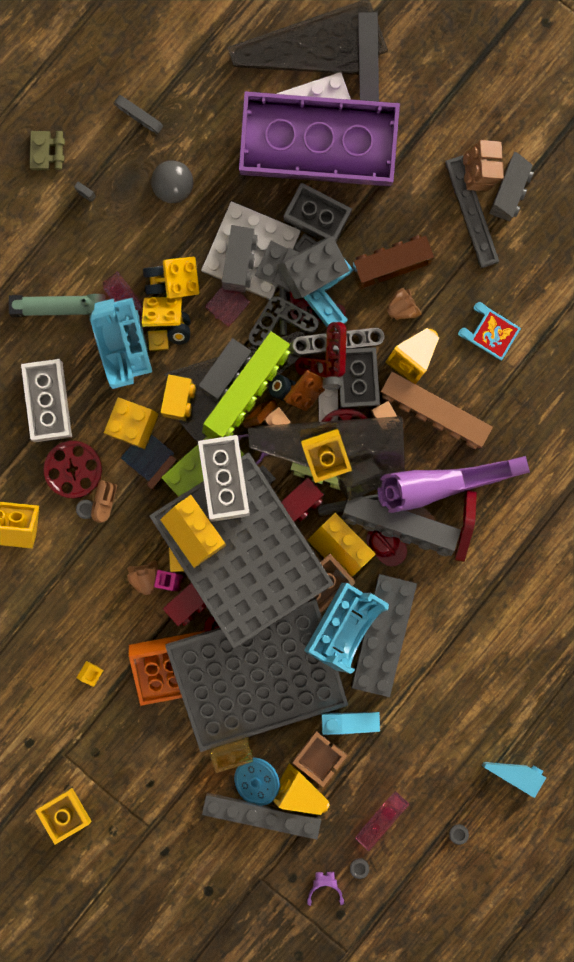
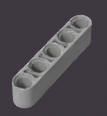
[290,328,384,356]

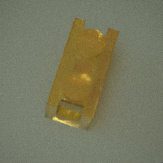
[210,737,253,773]

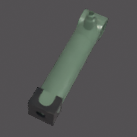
[9,294,106,318]

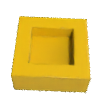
[148,330,169,351]
[76,661,104,687]

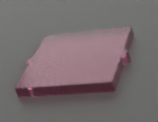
[205,286,250,327]

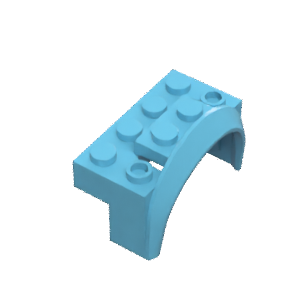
[304,583,389,674]

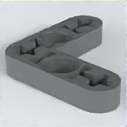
[249,296,318,348]

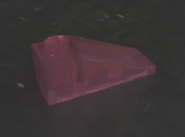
[103,271,146,329]
[355,791,410,851]

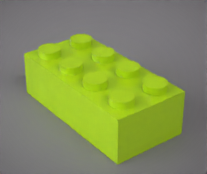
[161,436,245,497]

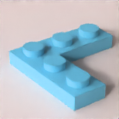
[304,257,353,330]

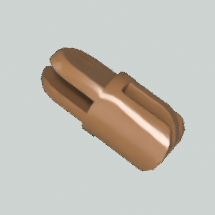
[91,480,118,523]

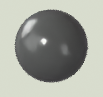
[151,160,194,203]

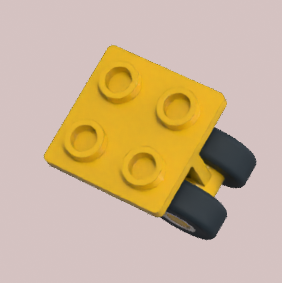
[143,257,199,298]
[142,297,191,345]

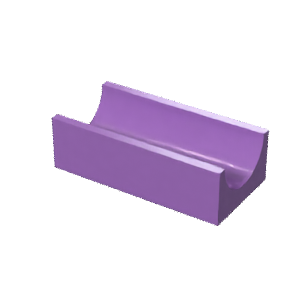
[239,92,400,186]

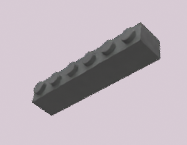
[341,492,461,557]
[202,793,321,840]

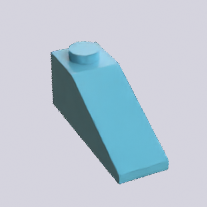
[321,712,380,735]
[482,762,546,798]

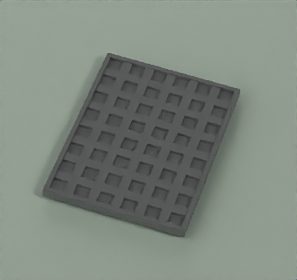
[149,453,334,649]

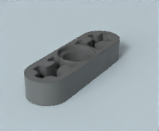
[113,95,164,134]

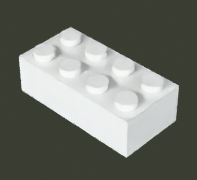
[21,359,72,442]
[198,435,250,522]

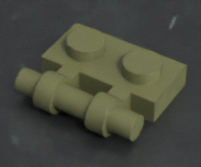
[30,131,65,170]

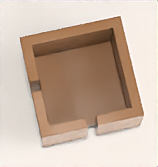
[463,140,504,191]
[292,730,347,787]

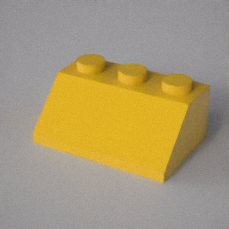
[160,495,227,568]
[0,502,39,549]
[307,513,376,577]

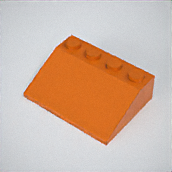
[129,631,205,706]

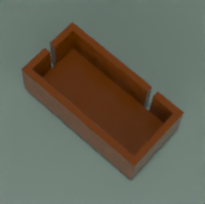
[352,235,434,290]

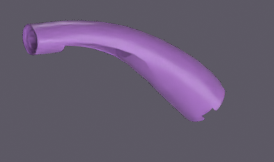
[378,456,530,513]

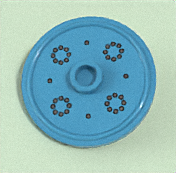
[234,758,280,806]

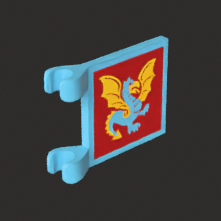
[458,302,521,361]

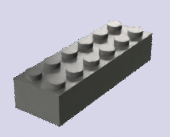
[351,574,417,697]

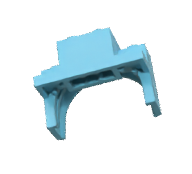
[89,298,152,389]

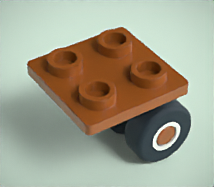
[268,370,325,411]

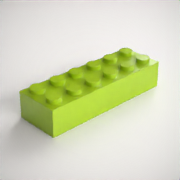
[202,331,290,439]

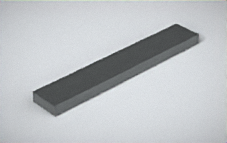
[358,12,379,102]
[445,155,499,268]

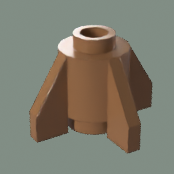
[387,287,422,320]
[127,560,158,595]

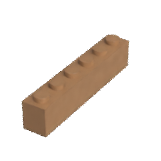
[380,372,493,449]

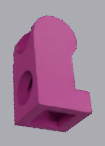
[154,570,183,591]

